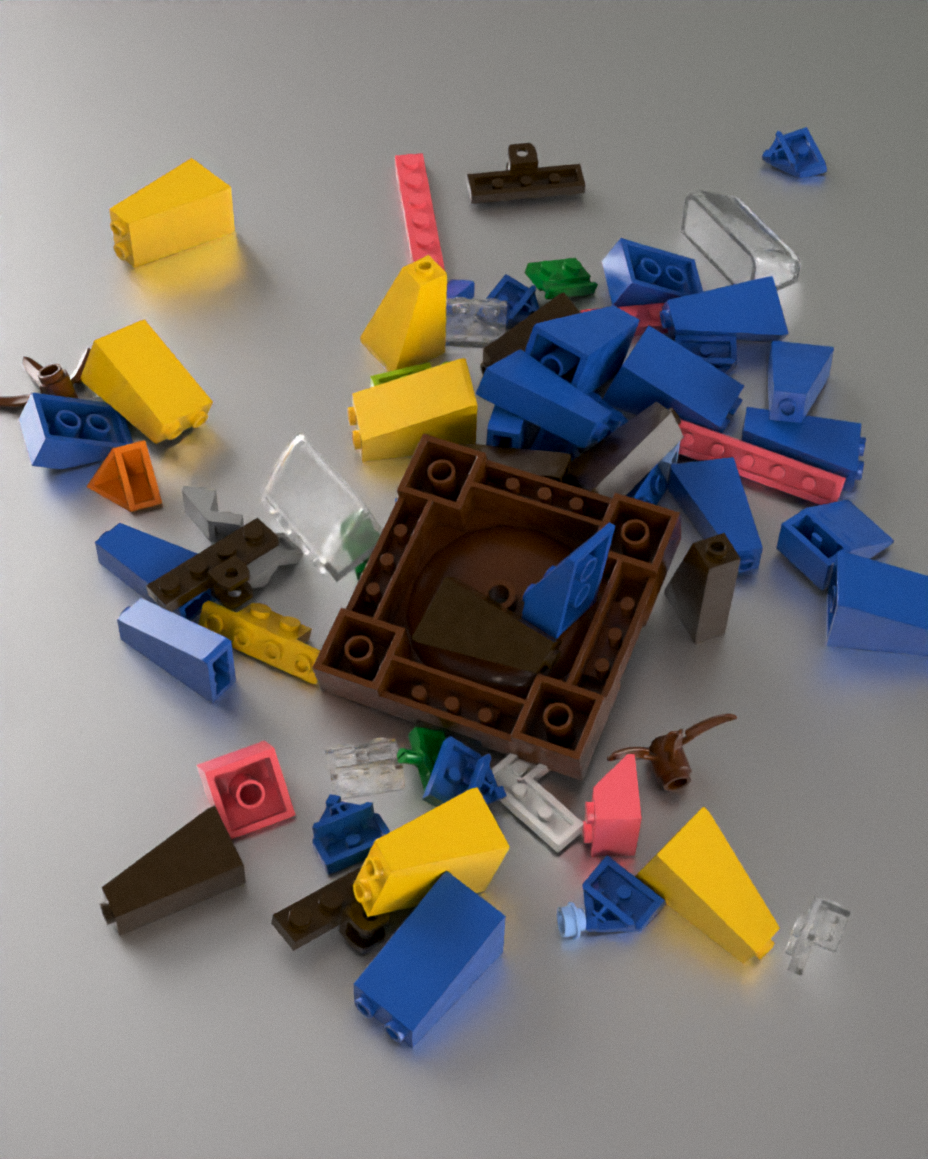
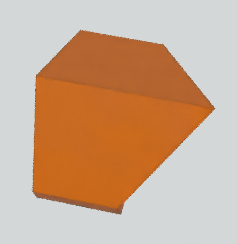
[86,440,162,512]

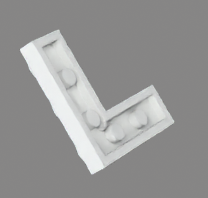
[491,753,583,853]

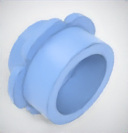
[556,902,586,940]

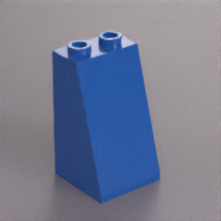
[525,305,640,395]
[602,325,744,434]
[826,551,928,656]
[353,871,506,1048]

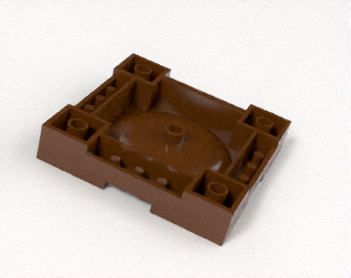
[312,434,681,781]

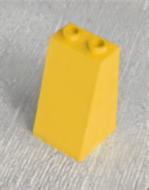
[109,158,235,268]
[80,319,213,444]
[347,358,478,462]
[353,787,510,917]

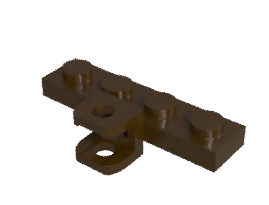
[467,143,586,204]
[146,517,279,612]
[271,865,390,953]

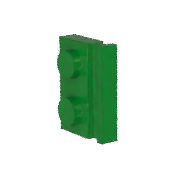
[524,258,598,300]

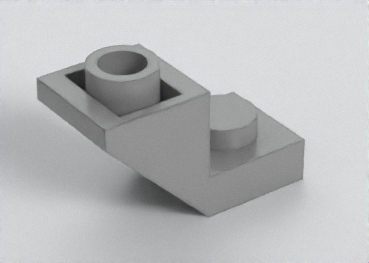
[182,486,244,542]
[246,533,305,588]

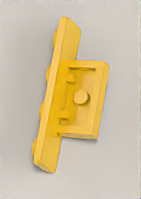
[198,600,320,684]

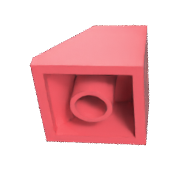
[197,740,296,840]
[582,754,642,857]

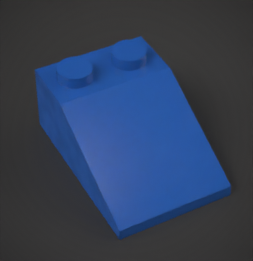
[602,238,703,307]
[19,393,133,469]
[521,522,615,639]

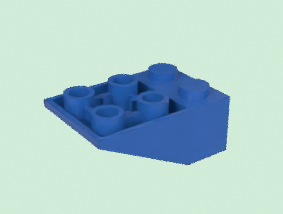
[776,499,894,590]

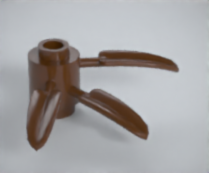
[0,348,91,407]
[607,713,737,791]

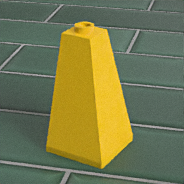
[360,255,447,372]
[635,806,780,964]

